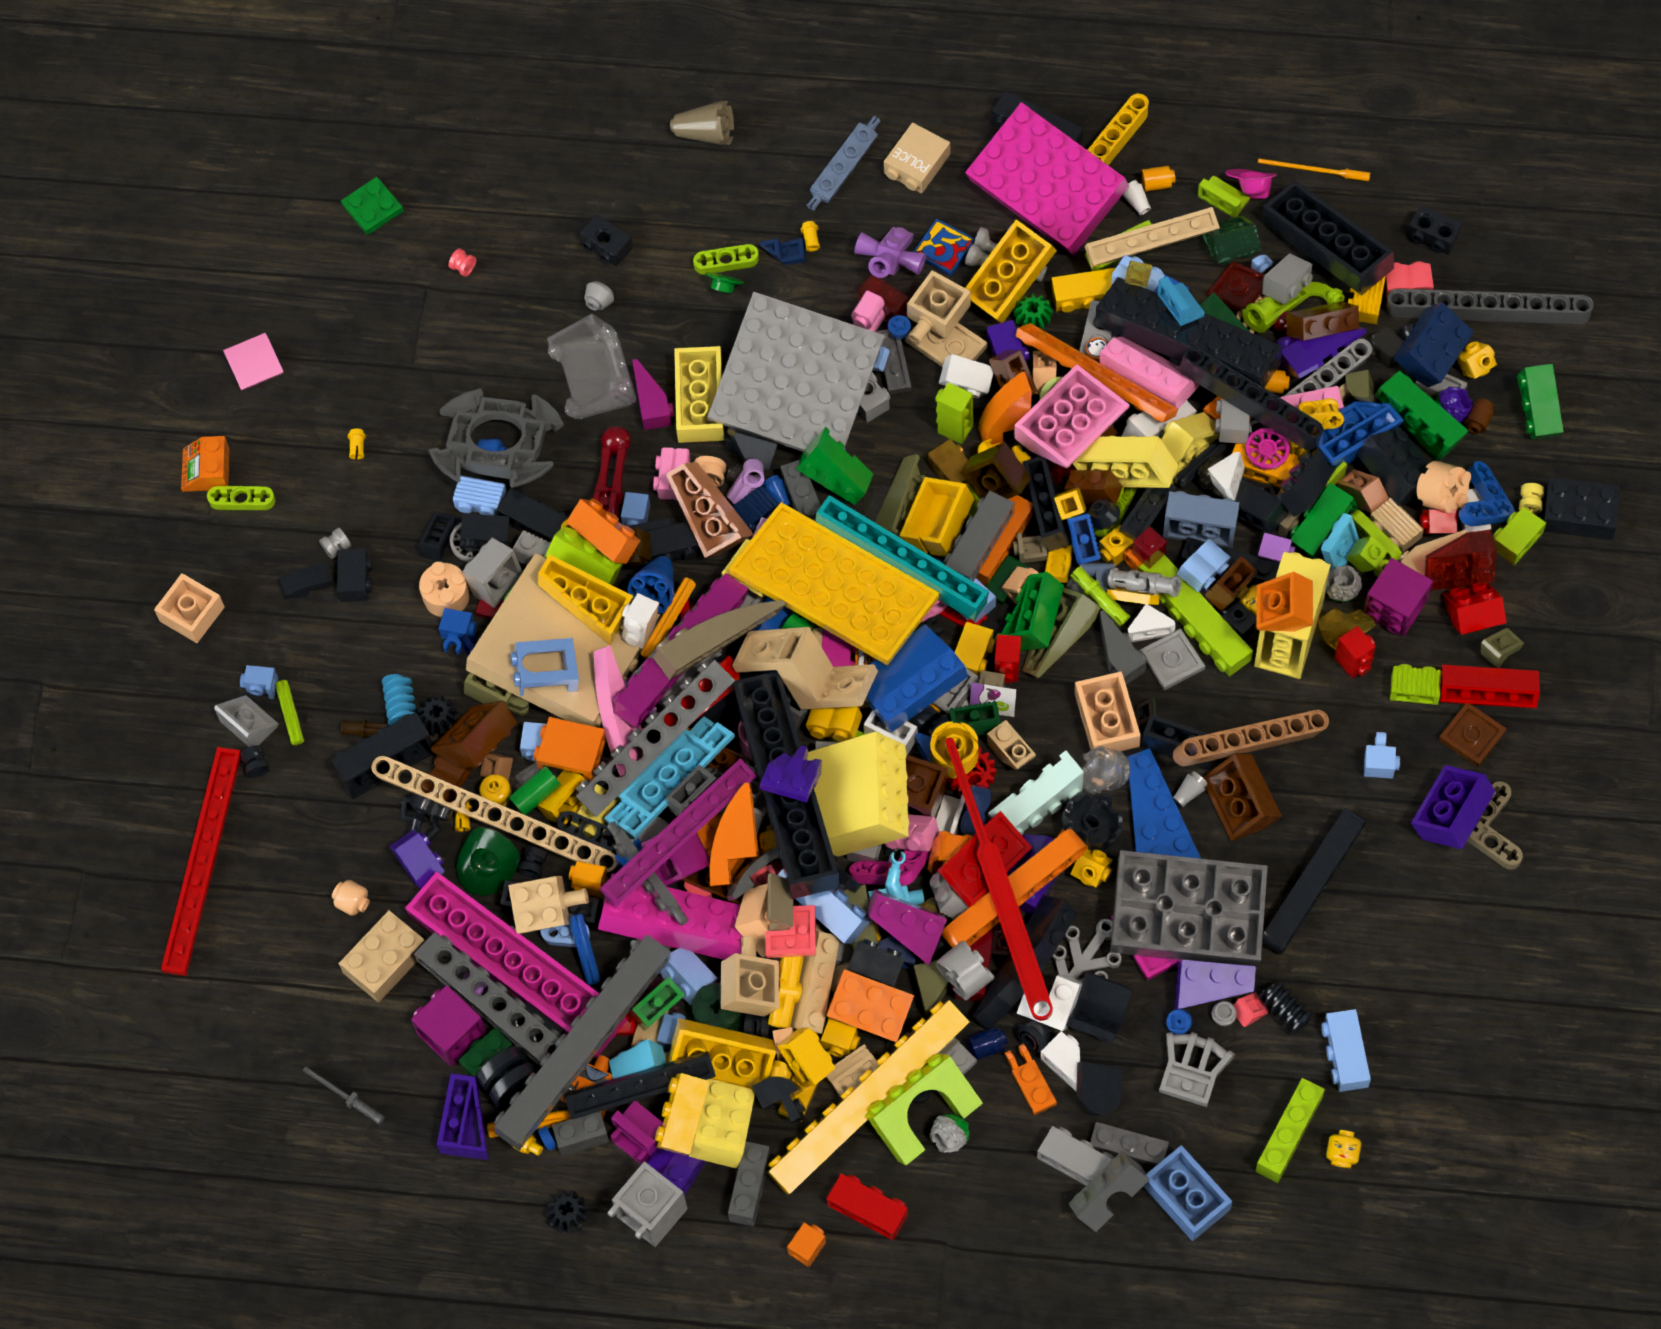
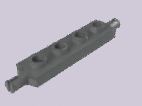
[607,821,689,926]

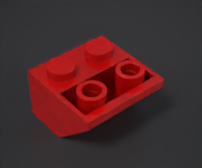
[1442,581,1507,635]

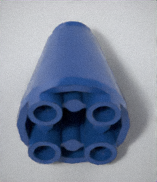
[627,556,674,613]

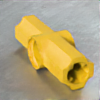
[768,956,804,1029]

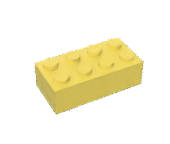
[675,346,724,443]
[1073,436,1178,488]

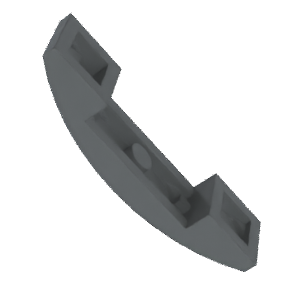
[726,846,779,901]

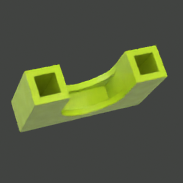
[865,1053,983,1165]

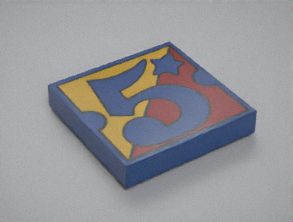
[913,219,975,276]

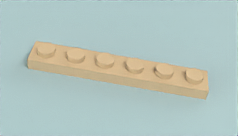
[1085,207,1220,267]

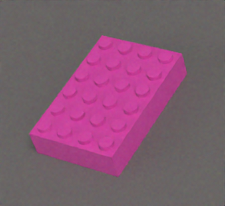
[965,102,1129,256]

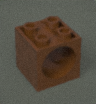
[906,755,948,819]

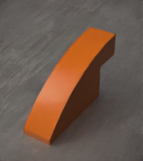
[978,372,1032,445]
[710,783,759,887]

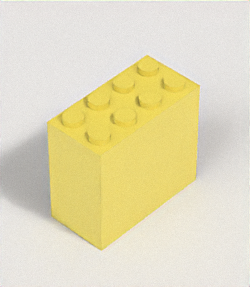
[1254,552,1331,679]
[808,732,909,857]

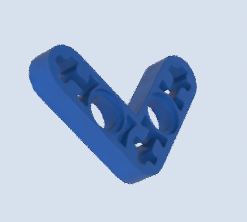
[1459,461,1514,526]

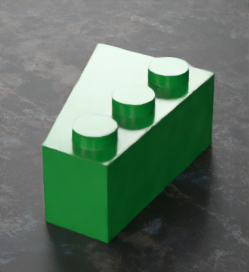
[1517,364,1564,440]
[1290,482,1358,559]
[995,572,1064,651]

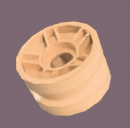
[694,456,726,487]

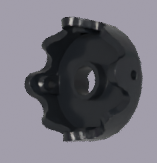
[1061,792,1124,851]

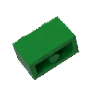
[628,977,685,1031]

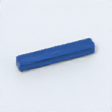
[569,914,601,985]

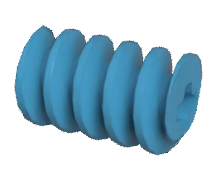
[381,674,416,726]

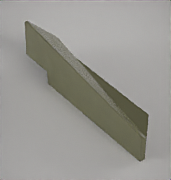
[875,454,925,537]

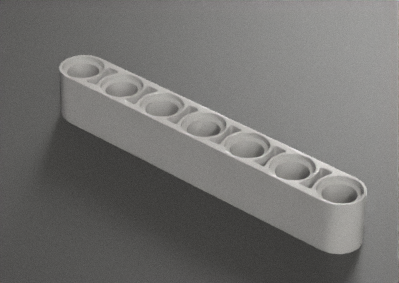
[1248,339,1372,443]

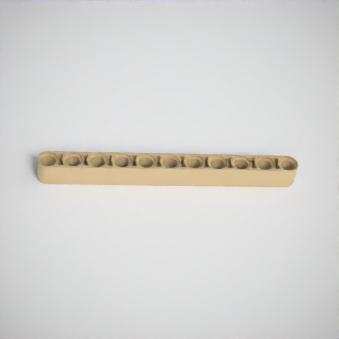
[372,756,617,874]

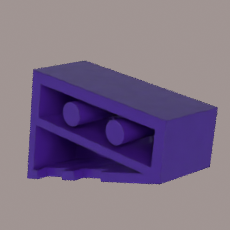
[437,1074,489,1160]

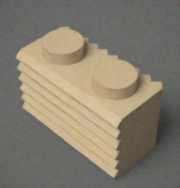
[1370,498,1424,553]

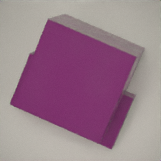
[611,1101,663,1165]

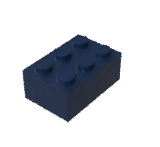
[1394,302,1474,387]

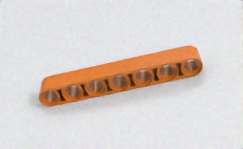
[941,828,1088,948]

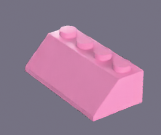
[1100,337,1200,409]

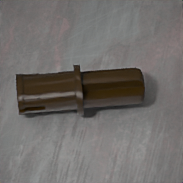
[341,720,389,738]

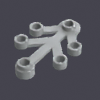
[1052,919,1121,982]

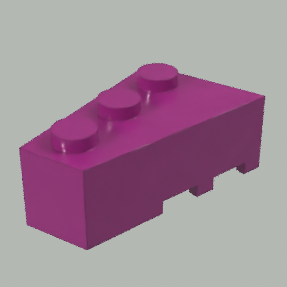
[866,889,947,965]

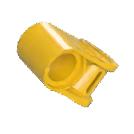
[1298,398,1344,429]

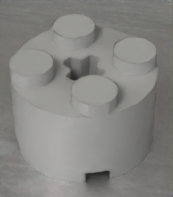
[936,941,994,1000]

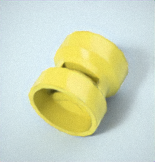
[1519,483,1544,514]

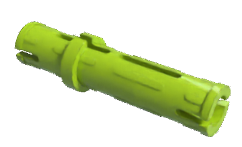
[1070,566,1130,627]

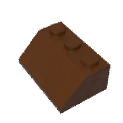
[431,700,517,768]
[1203,754,1282,841]

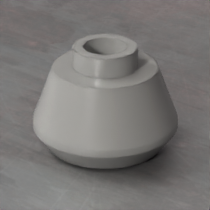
[584,281,614,311]

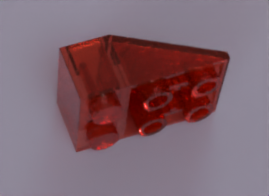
[1424,529,1497,590]

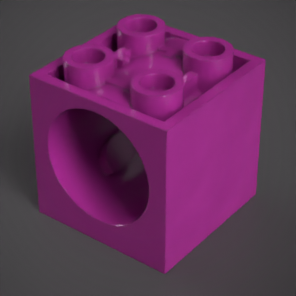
[1363,558,1433,637]
[411,985,487,1067]

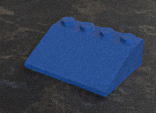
[865,625,968,733]

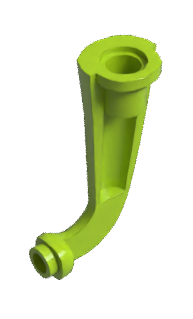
[1242,282,1344,333]

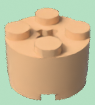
[1417,461,1471,513]
[419,562,469,617]

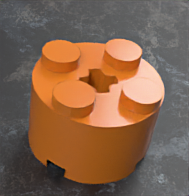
[928,831,972,874]

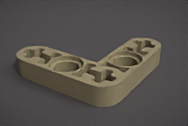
[1467,781,1523,870]

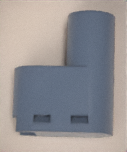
[1079,563,1115,591]

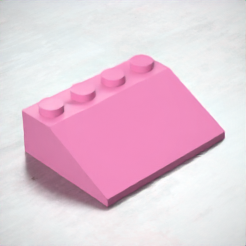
[1015,364,1130,468]

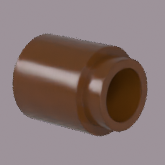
[1464,398,1494,434]

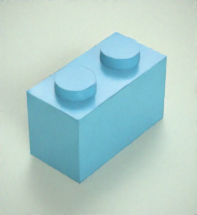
[609,1039,666,1079]

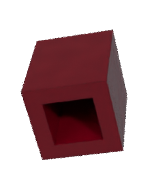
[1132,526,1167,569]

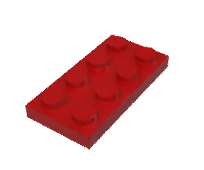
[937,811,1032,907]

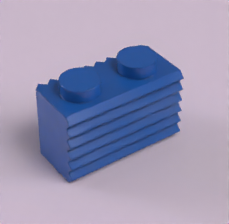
[1066,512,1101,564]

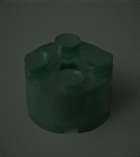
[692,983,743,1031]

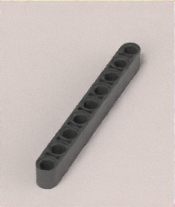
[1386,289,1594,324]

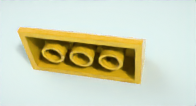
[668,1018,776,1094]

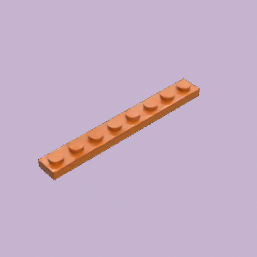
[1015,323,1178,422]

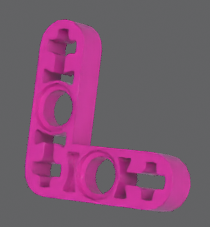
[849,849,931,886]

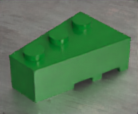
[796,426,873,505]

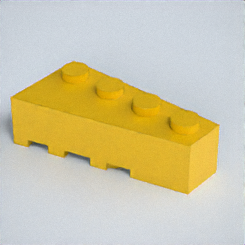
[538,554,633,645]

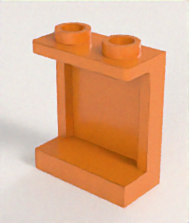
[534,717,606,781]

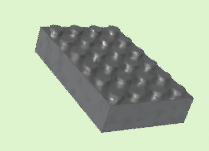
[1110,850,1268,968]

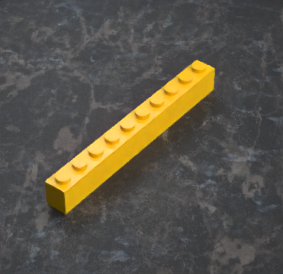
[766,1000,969,1195]

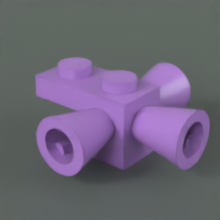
[855,227,926,278]

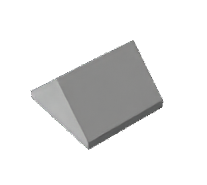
[214,695,279,747]

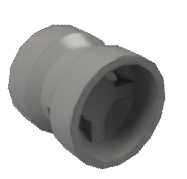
[319,527,351,559]

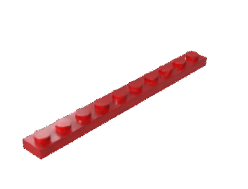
[161,747,241,976]

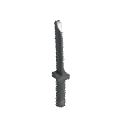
[303,1067,385,1125]

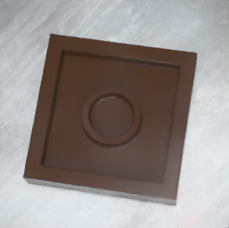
[1439,704,1507,767]

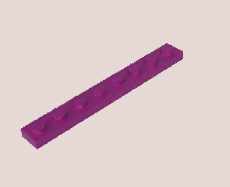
[599,758,757,907]

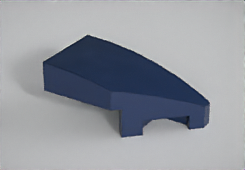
[760,238,806,265]

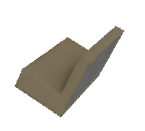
[768,873,793,931]

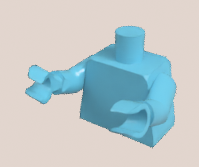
[868,852,925,905]

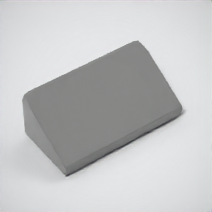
[933,668,980,716]

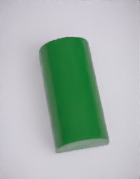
[509,766,561,815]

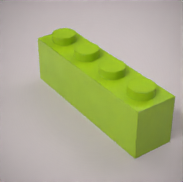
[1255,1078,1325,1183]

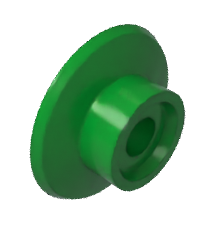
[705,272,744,293]

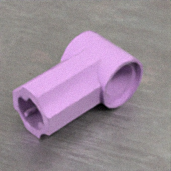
[727,459,764,504]

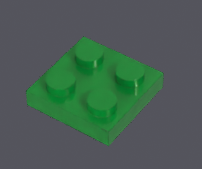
[341,177,403,235]

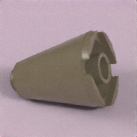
[670,100,734,146]

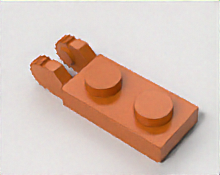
[1005,1044,1057,1116]

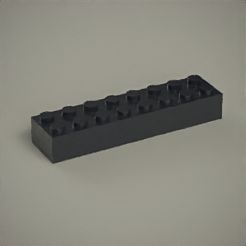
[1095,277,1283,388]

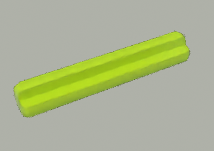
[275,680,304,746]

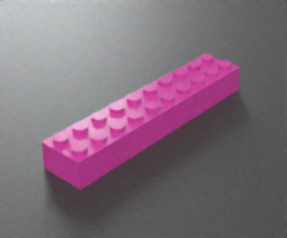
[405,871,627,1059]

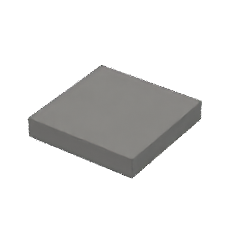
[1140,629,1205,691]

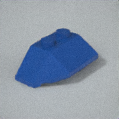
[1317,402,1404,466]

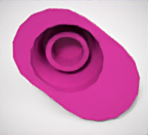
[1225,169,1277,199]

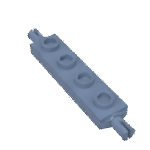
[807,116,881,211]

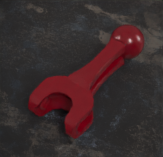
[593,426,631,522]

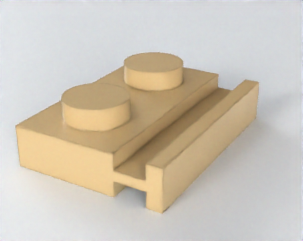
[826,1044,879,1100]

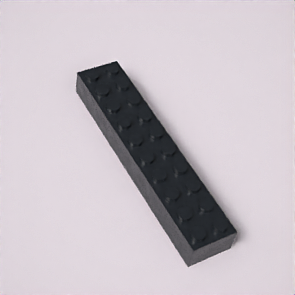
[733,671,840,899]

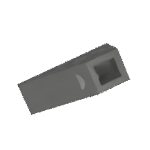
[1099,610,1147,685]

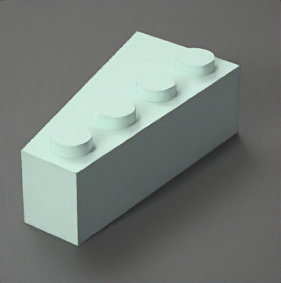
[988,751,1084,835]

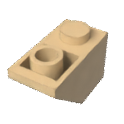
[987,720,1036,770]

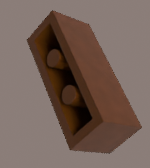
[1286,301,1359,341]

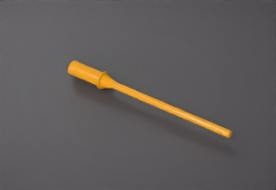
[1258,159,1370,182]

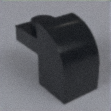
[752,1076,806,1123]

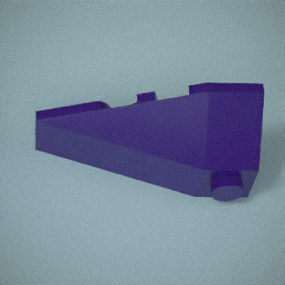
[1277,327,1367,379]

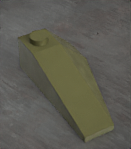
[1022,588,1101,678]

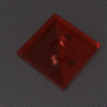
[1207,261,1265,312]

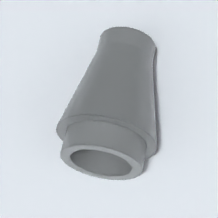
[1173,771,1208,807]

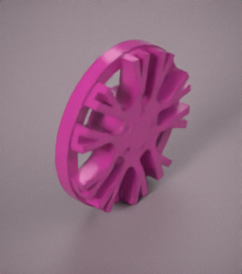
[1245,428,1290,471]

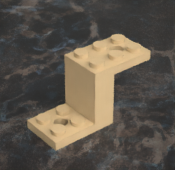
[732,627,878,709]

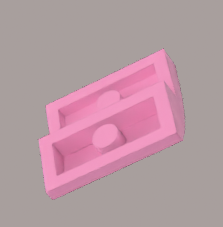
[223,333,284,391]

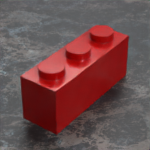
[827,1173,908,1241]

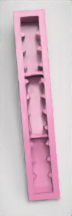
[594,645,643,776]

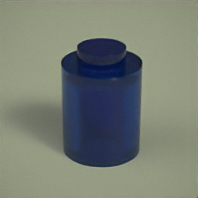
[968,1027,1008,1060]

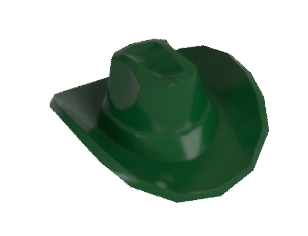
[456,827,520,896]

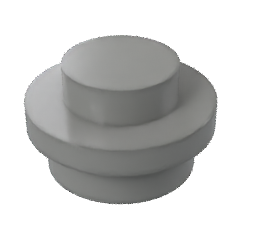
[1212,1001,1237,1026]

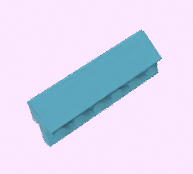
[605,717,735,839]

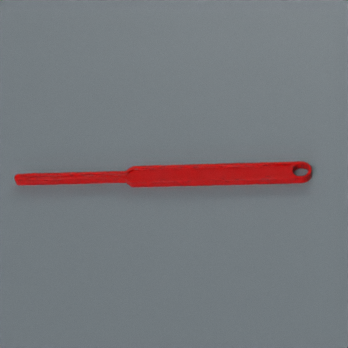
[945,738,1053,1021]

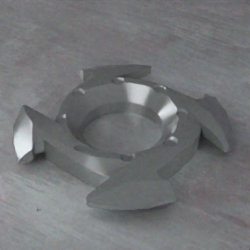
[429,388,564,488]

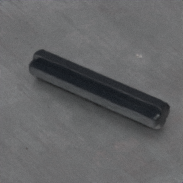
[1174,437,1227,487]

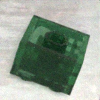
[1203,215,1261,264]

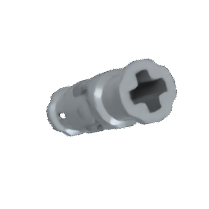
[1108,567,1182,597]

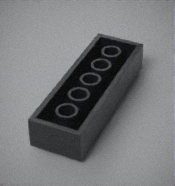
[1263,180,1394,295]

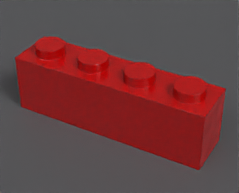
[1440,665,1540,708]

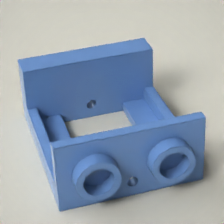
[510,638,579,696]

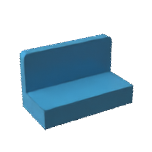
[1158,277,1204,326]

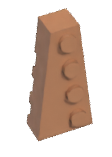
[666,462,753,558]

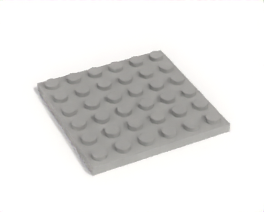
[707,292,884,452]

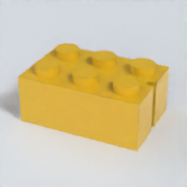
[899,477,975,557]

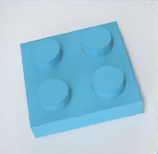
[1321,513,1359,571]

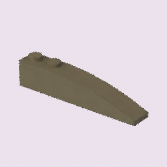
[653,600,786,680]

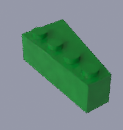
[1375,371,1468,461]

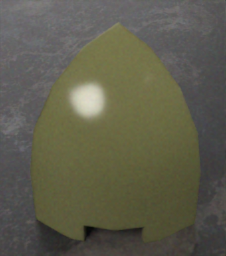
[1346,370,1374,402]

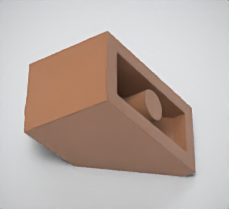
[1337,470,1389,513]

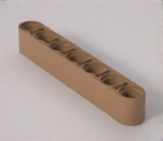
[1173,710,1329,766]

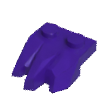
[760,746,822,802]

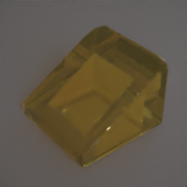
[1124,260,1152,288]

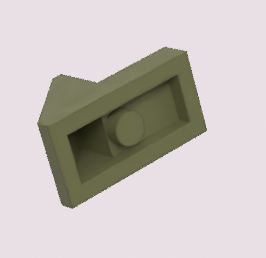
[1481,628,1524,668]

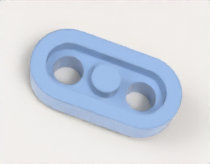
[541,924,590,947]

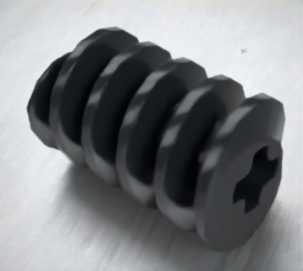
[1259,980,1313,1036]

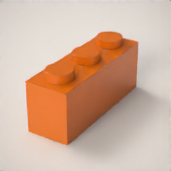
[566,499,641,564]

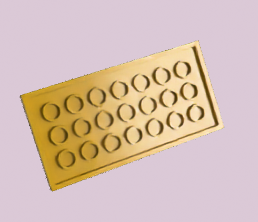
[728,502,940,666]

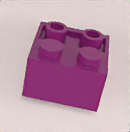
[641,833,710,887]

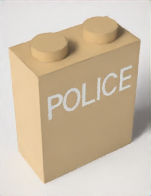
[884,122,950,193]

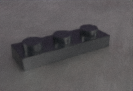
[1119,483,1176,540]

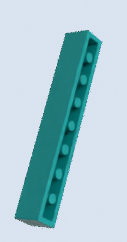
[816,495,989,621]

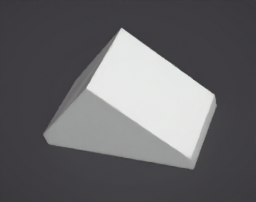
[1208,452,1245,501]
[1127,604,1175,642]

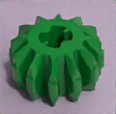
[1013,293,1052,330]

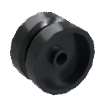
[476,1046,538,1108]

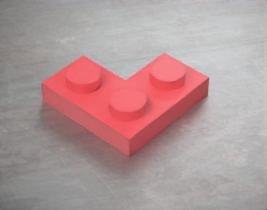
[766,905,816,958]

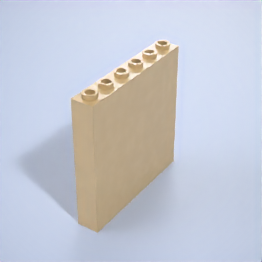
[466,553,660,727]

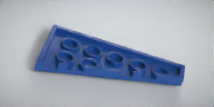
[1127,748,1201,859]

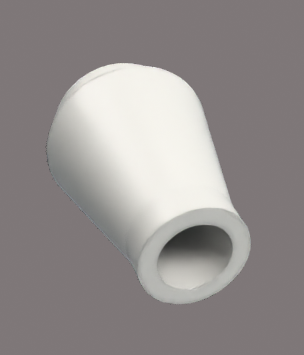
[1122,180,1151,215]

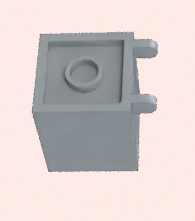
[608,1161,687,1247]

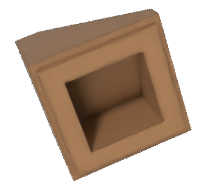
[480,753,513,780]

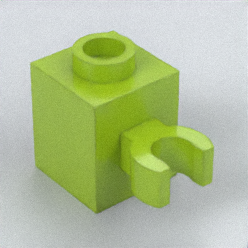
[1346,536,1389,577]

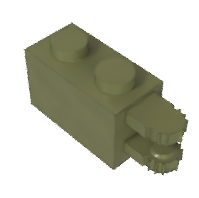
[464,673,529,716]

